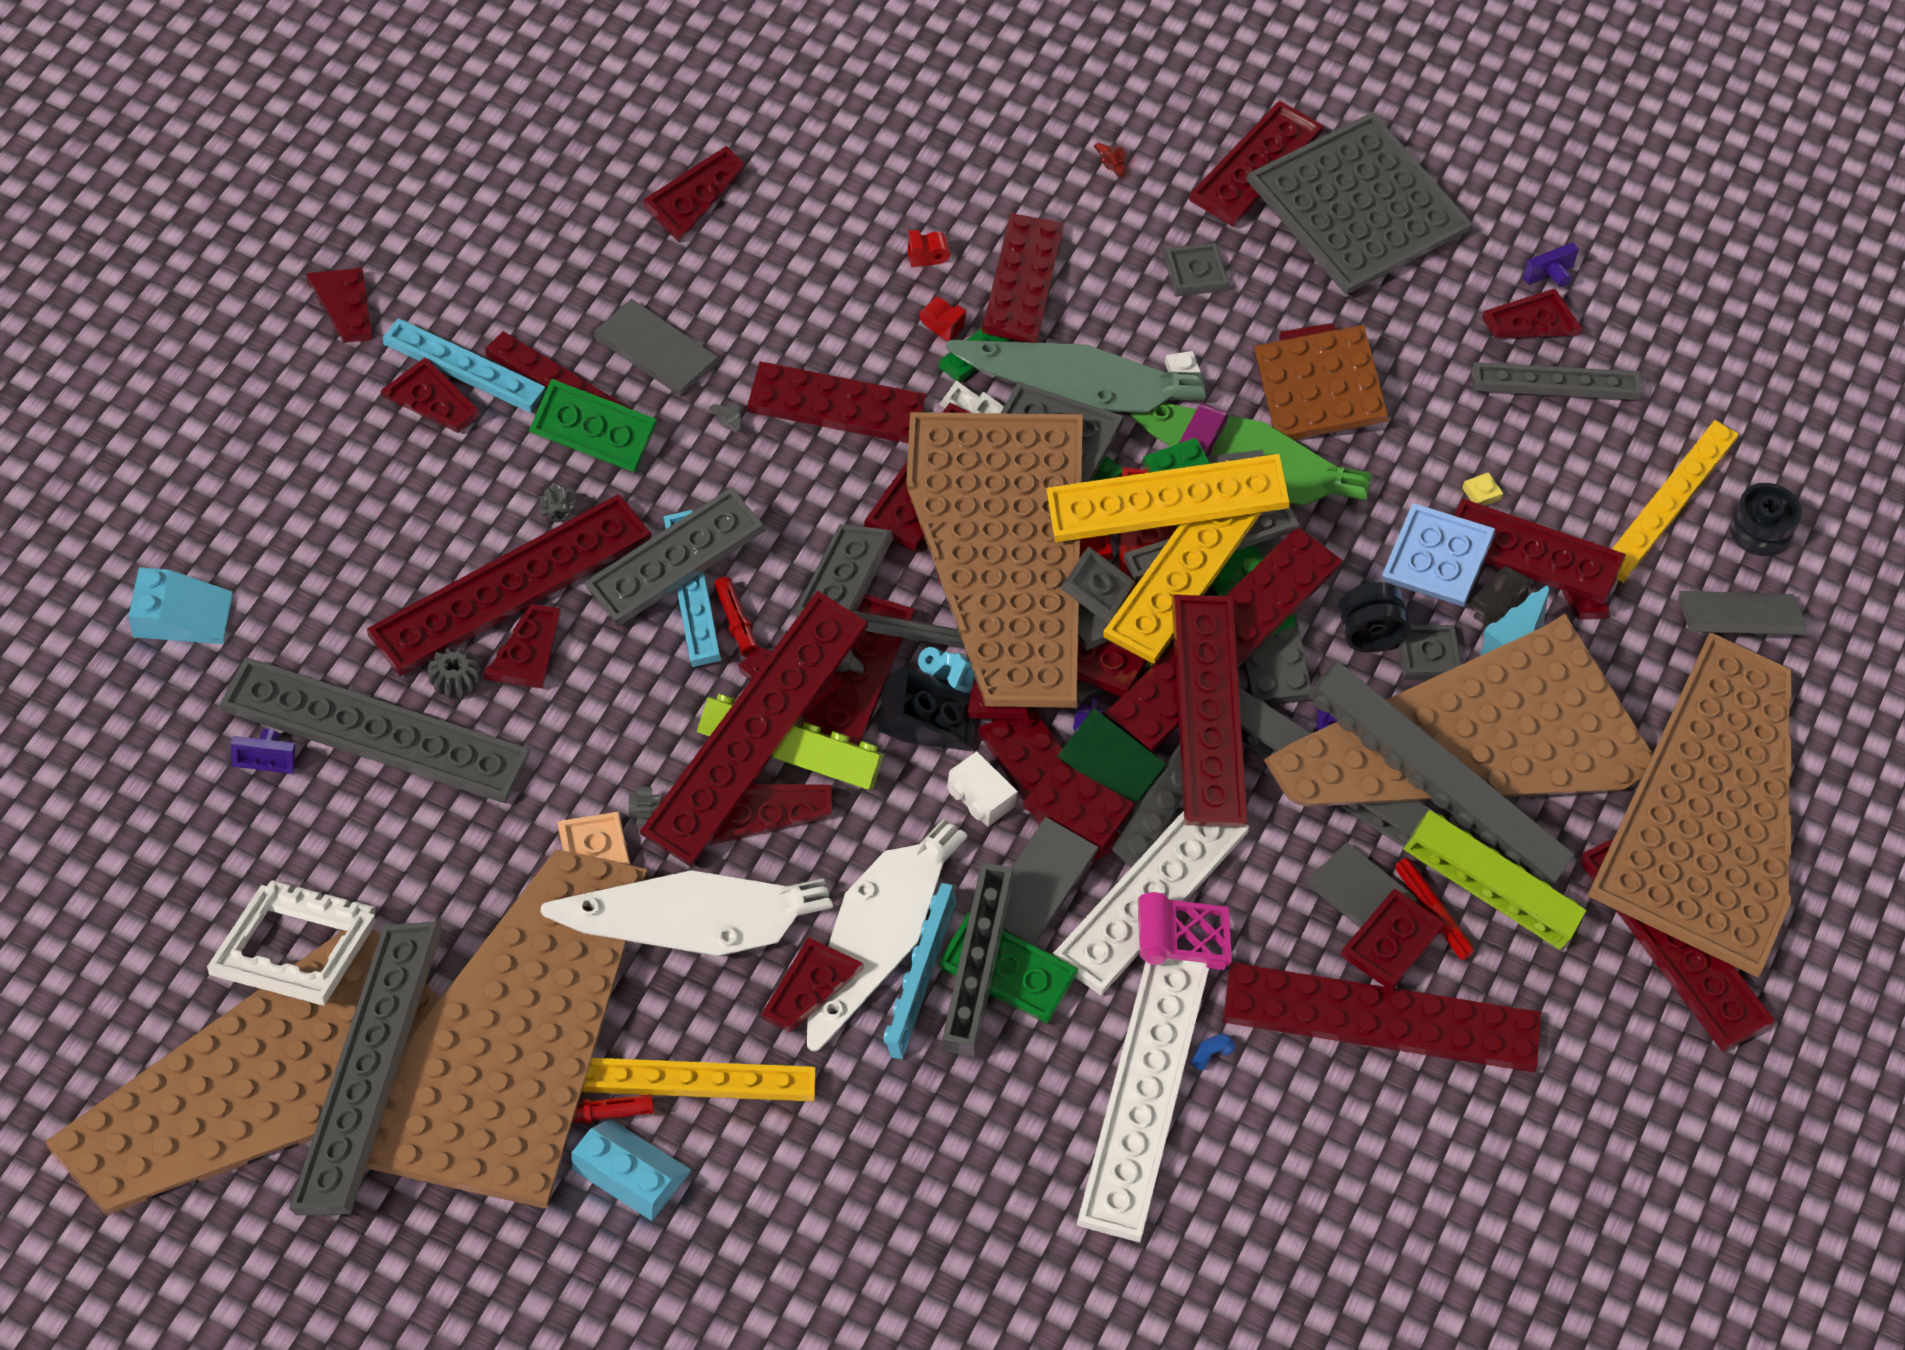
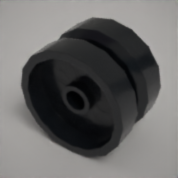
[1730,483,1802,556]
[1338,582,1410,653]

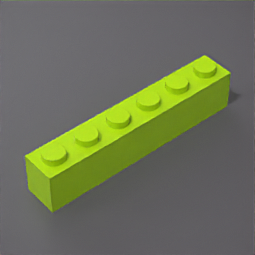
[697,693,884,790]
[1403,810,1586,950]

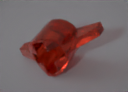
[1094,142,1125,179]

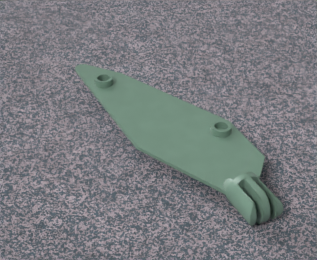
[946,340,1206,413]

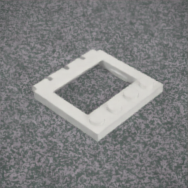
[207,880,376,1006]

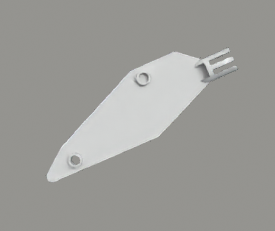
[807,818,968,1051]
[540,870,833,956]

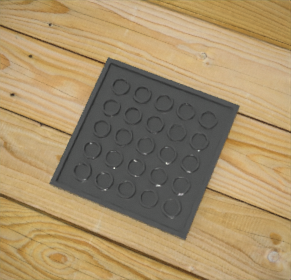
[1246,112,1473,295]

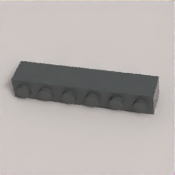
[942,862,1014,1057]

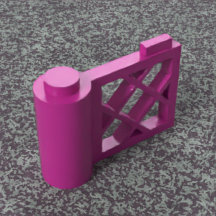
[1137,892,1232,970]

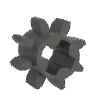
[539,485,576,522]
[628,787,660,825]

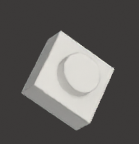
[1165,351,1200,372]

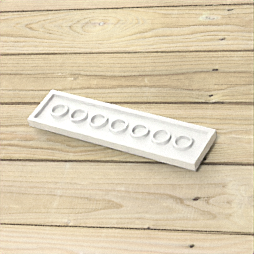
[1052,811,1250,995]

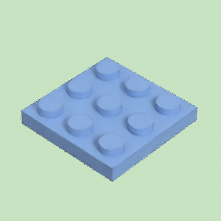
[1382,503,1495,607]

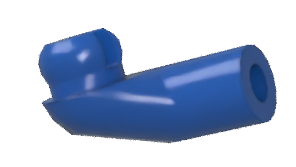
[1191,1033,1235,1070]

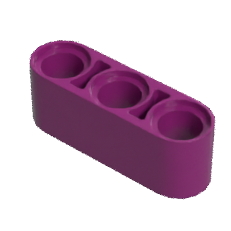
[1178,402,1228,456]

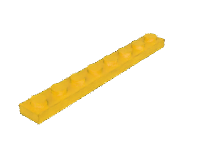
[1612,420,1739,583]
[582,1058,815,1101]

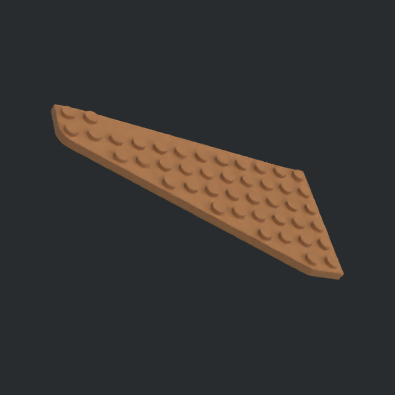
[1264,614,1653,807]

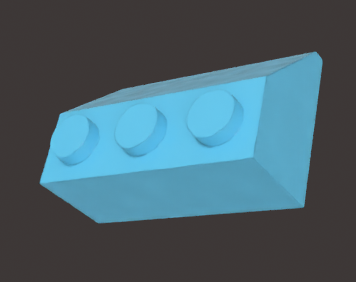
[571,1119,691,1221]

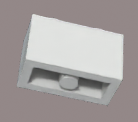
[947,751,1018,827]

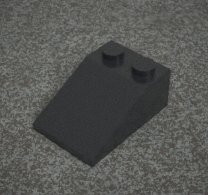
[878,666,977,751]

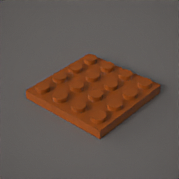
[1254,325,1388,440]

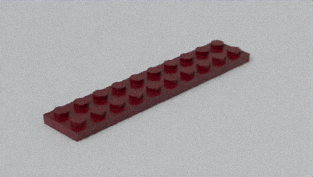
[367,494,652,677]
[1105,528,1343,753]
[640,590,868,868]
[1222,962,1541,1073]

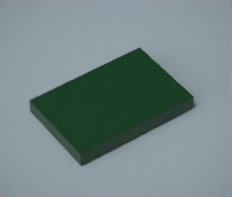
[1056,708,1166,807]

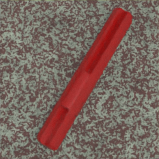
[1395,858,1474,960]

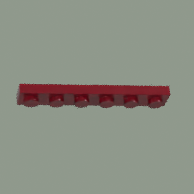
[485,331,633,410]

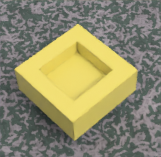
[1462,472,1503,506]

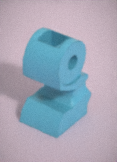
[918,647,975,694]

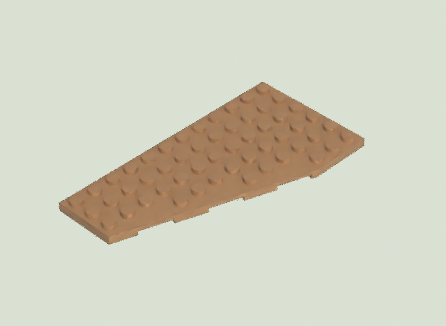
[906,412,1083,708]
[1587,632,1791,977]
[366,849,647,1209]
[45,928,440,1215]

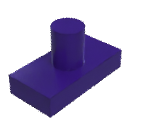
[1523,242,1579,288]
[231,728,296,774]

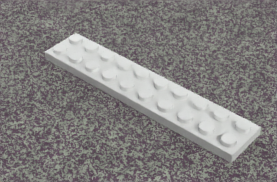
[1077,959,1209,1242]

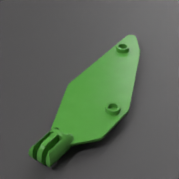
[1129,403,1372,506]

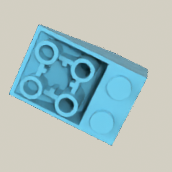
[1481,586,1550,655]

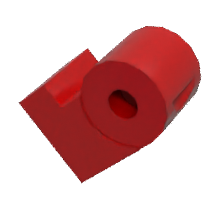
[907,230,951,267]
[919,297,966,341]

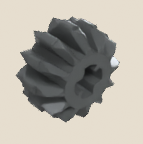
[428,647,479,699]

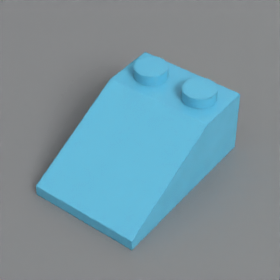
[129,567,233,644]

